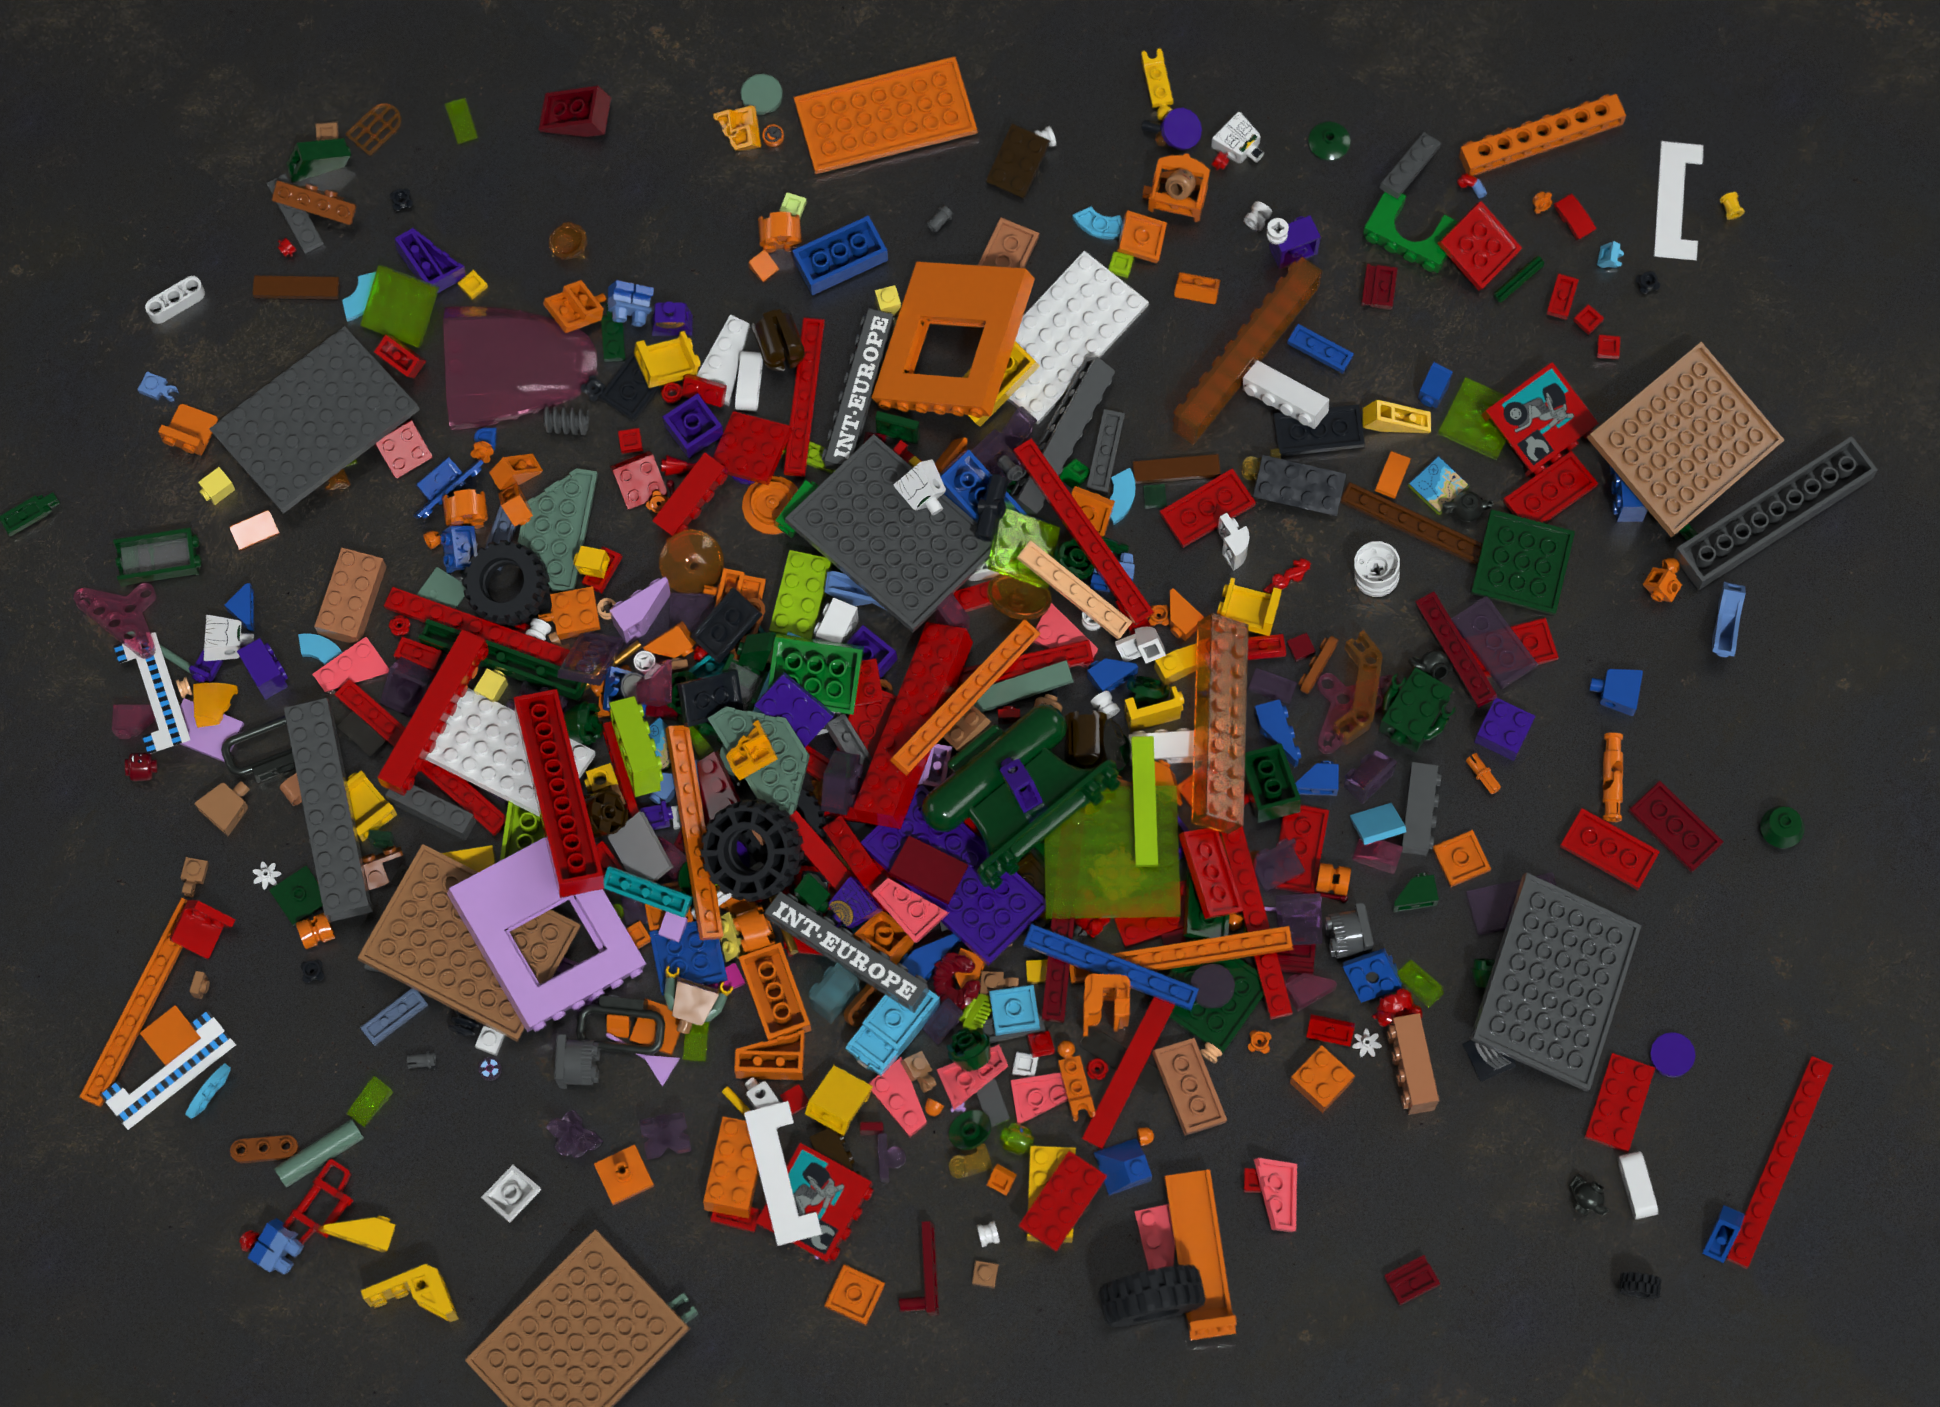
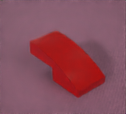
[1553,193,1597,240]

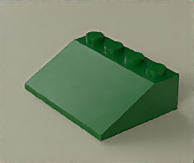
[768,634,864,715]

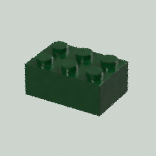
[1239,743,1301,823]

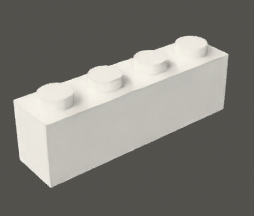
[1243,360,1329,429]
[1128,727,1219,766]

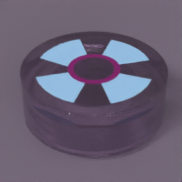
[478,1057,502,1081]

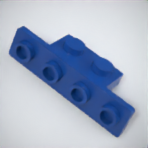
[413,457,484,519]

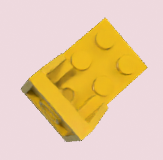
[361,1264,459,1322]

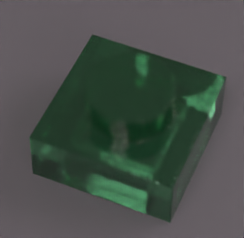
[1143,484,1167,509]
[368,830,394,848]

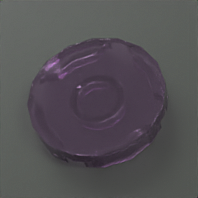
[1190,964,1235,1009]

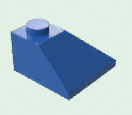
[1094,1138,1152,1195]

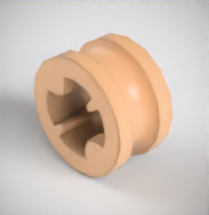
[597,598,616,620]
[176,677,193,698]
[1200,1042,1222,1063]

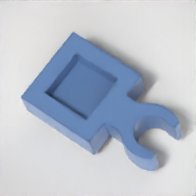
[138,372,179,402]

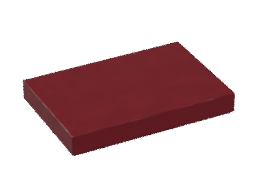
[889,835,969,905]

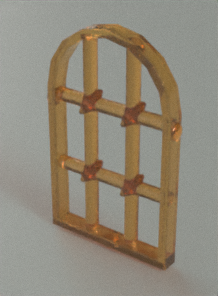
[346,104,401,156]

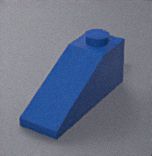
[899,933,961,981]

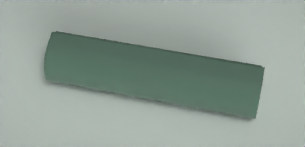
[274,1119,364,1188]

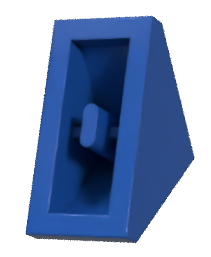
[224,583,254,631]

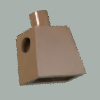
[194,781,250,836]

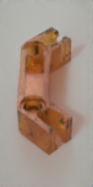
[1333,630,1382,746]

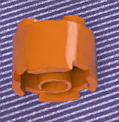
[758,212,802,253]
[442,489,488,529]
[733,905,777,954]

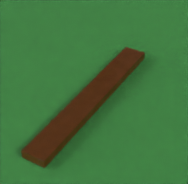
[1340,482,1482,566]

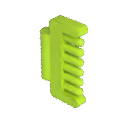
[959,994,992,1031]

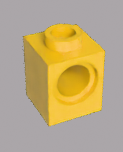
[574,546,610,578]
[584,763,620,793]

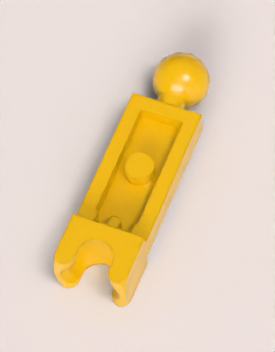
[1141,48,1173,122]

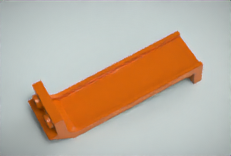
[1163,1169,1237,1340]

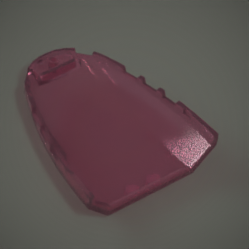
[443,306,597,430]

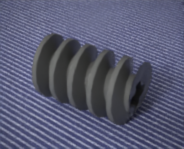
[544,406,590,436]

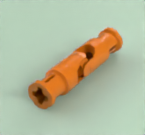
[1603,733,1623,822]

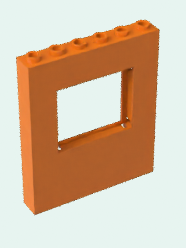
[871,262,1035,418]

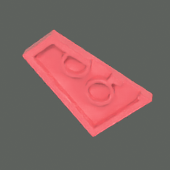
[1033,602,1098,669]
[312,637,392,693]
[872,878,949,943]
[937,1045,1008,1110]
[868,1057,927,1138]
[1011,1073,1068,1125]
[1254,1158,1297,1232]
[1134,1204,1175,1270]

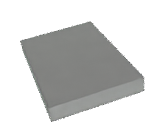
[608,812,673,882]

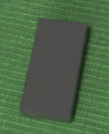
[976,1078,1010,1127]

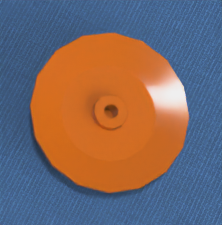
[742,476,798,535]

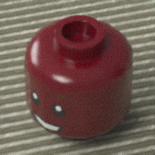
[125,752,157,781]

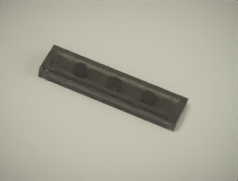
[1080,1026,1163,1095]

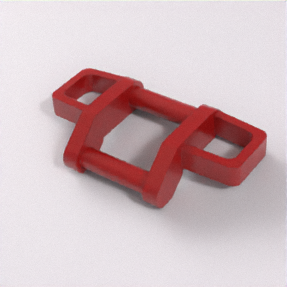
[283,1159,353,1244]

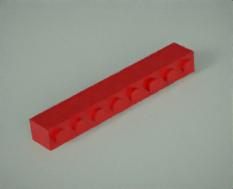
[377,629,489,796]

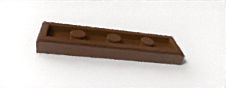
[253,276,340,299]
[1133,454,1221,484]

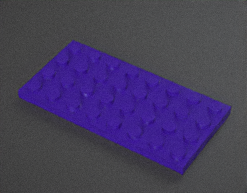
[860,784,1050,966]

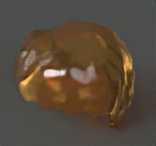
[549,221,587,260]

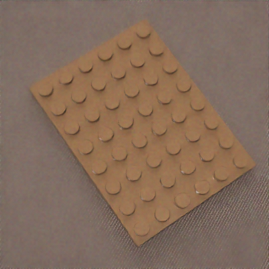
[1587,342,1784,537]
[358,844,581,1042]
[465,1229,691,1407]

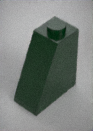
[286,138,351,182]

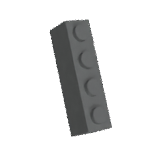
[1400,762,1442,856]
[385,785,476,841]

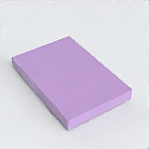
[180,698,244,763]

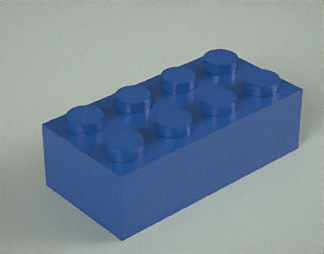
[792,215,888,295]
[939,450,1027,541]
[1610,466,1648,522]

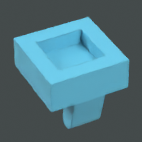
[1597,241,1624,268]

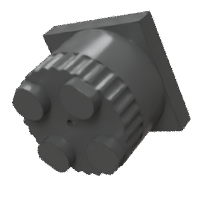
[1324,903,1374,958]
[554,1034,601,1089]

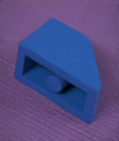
[1418,362,1453,409]
[1087,658,1138,694]
[1296,761,1339,796]
[1702,1205,1745,1263]

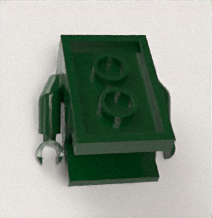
[1379,667,1456,753]

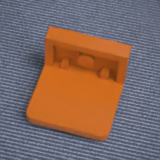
[158,404,218,456]

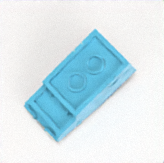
[845,990,940,1076]

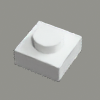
[475,1026,505,1056]

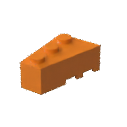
[734,1030,805,1080]

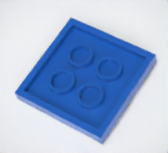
[649,921,728,995]

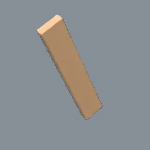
[1016,540,1132,640]

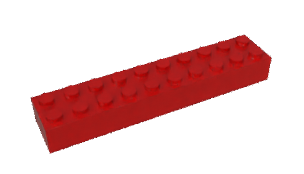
[853,622,973,829]
[514,689,604,898]

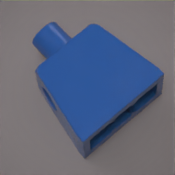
[1589,669,1643,716]

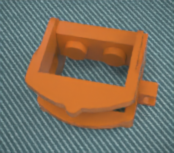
[1142,153,1210,222]
[1083,974,1130,1036]

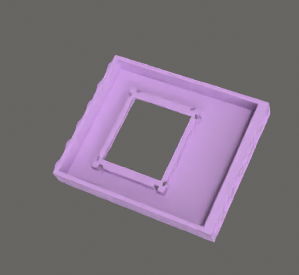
[447,837,646,1032]

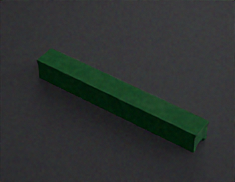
[418,619,588,702]

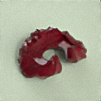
[933,952,981,1010]

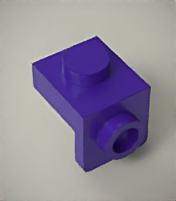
[189,650,223,683]
[640,800,673,830]

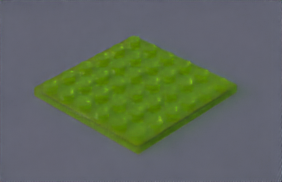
[1044,786,1180,919]

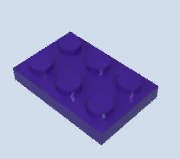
[755,672,834,747]

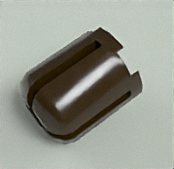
[752,309,805,372]
[1064,710,1109,769]
[584,790,628,838]

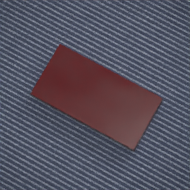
[1628,780,1723,873]

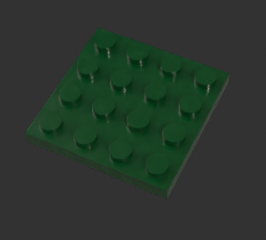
[1470,509,1575,615]
[1148,938,1264,1055]

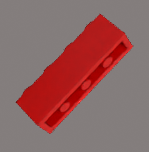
[652,452,729,540]

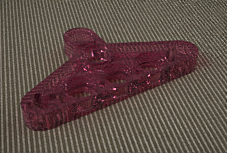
[74,583,156,659]
[1317,673,1400,754]

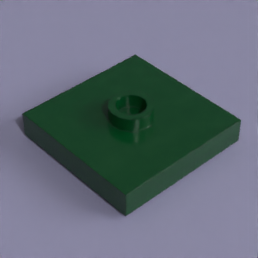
[875,411,920,444]
[269,865,323,927]

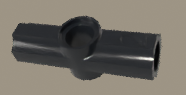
[974,474,1009,542]

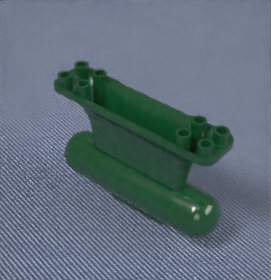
[921,704,1121,890]

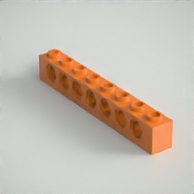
[1459,94,1626,176]

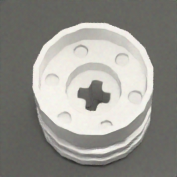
[1354,541,1400,597]

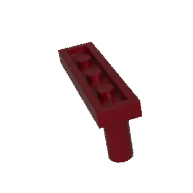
[899,1221,939,1316]

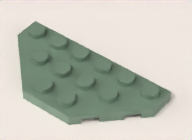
[518,468,598,593]
[708,706,810,815]

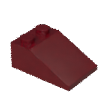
[539,86,611,137]

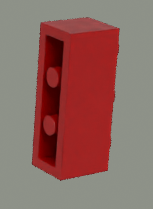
[823,815,881,886]

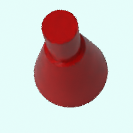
[660,455,696,476]

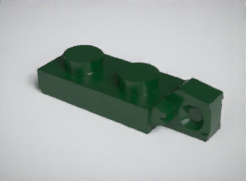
[601,303,626,362]
[0,492,60,537]

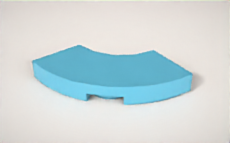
[1072,207,1123,239]
[342,271,381,322]
[1110,468,1136,525]
[298,634,343,665]
[185,1064,231,1119]

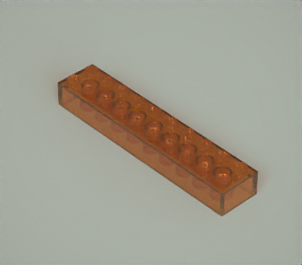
[1173,257,1322,445]
[1191,613,1249,834]

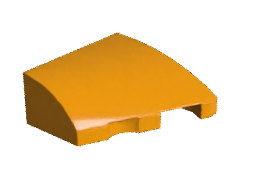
[713,105,761,151]
[193,683,238,728]
[726,720,778,780]

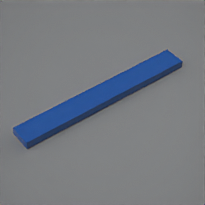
[1023,924,1199,1011]

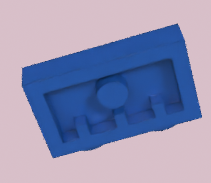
[441,526,478,573]

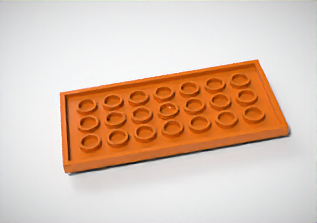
[794,57,977,174]

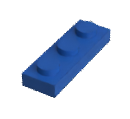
[1287,324,1354,374]

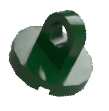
[1126,676,1171,709]

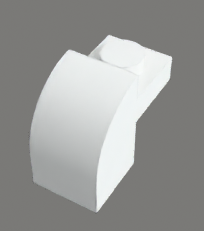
[1115,626,1166,663]

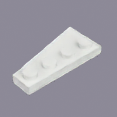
[697,315,750,406]

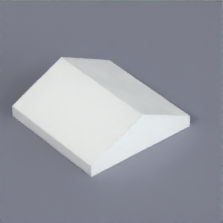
[481,1165,542,1222]

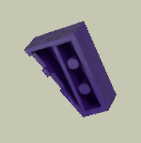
[395,228,466,298]

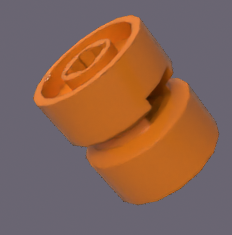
[1316,862,1351,896]
[296,912,335,949]

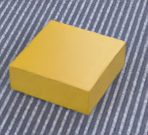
[458,270,488,300]
[1026,960,1048,984]

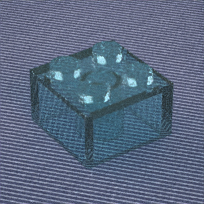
[809,963,860,1024]

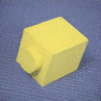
[875,285,901,316]
[198,467,235,505]
[474,668,508,703]

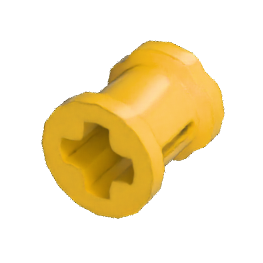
[1719,192,1745,220]

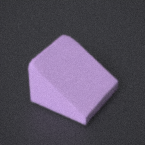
[658,911,688,943]

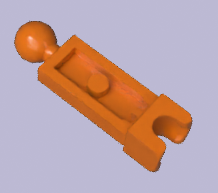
[1057,1040,1095,1121]

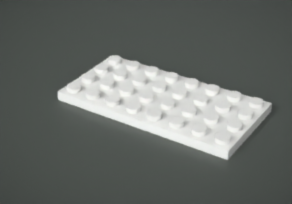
[1007,251,1149,424]
[425,688,596,817]

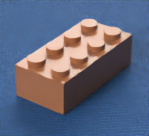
[314,548,386,645]
[1387,1013,1439,1115]

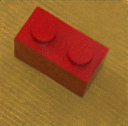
[374,335,426,378]

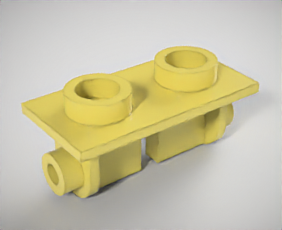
[720,912,746,962]

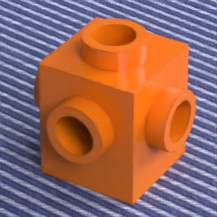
[1643,567,1682,602]

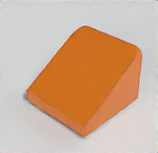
[749,250,779,282]
[607,1014,631,1038]

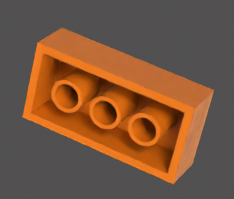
[738,942,812,1041]
[703,1117,759,1218]

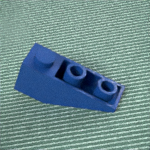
[1253,699,1301,767]

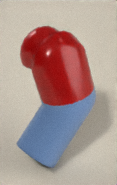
[1457,173,1487,199]

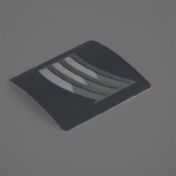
[1463,1040,1517,1082]

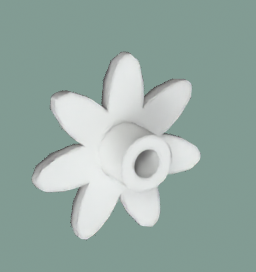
[253,862,281,890]
[1352,1029,1382,1057]

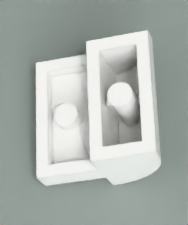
[1217,513,1249,571]

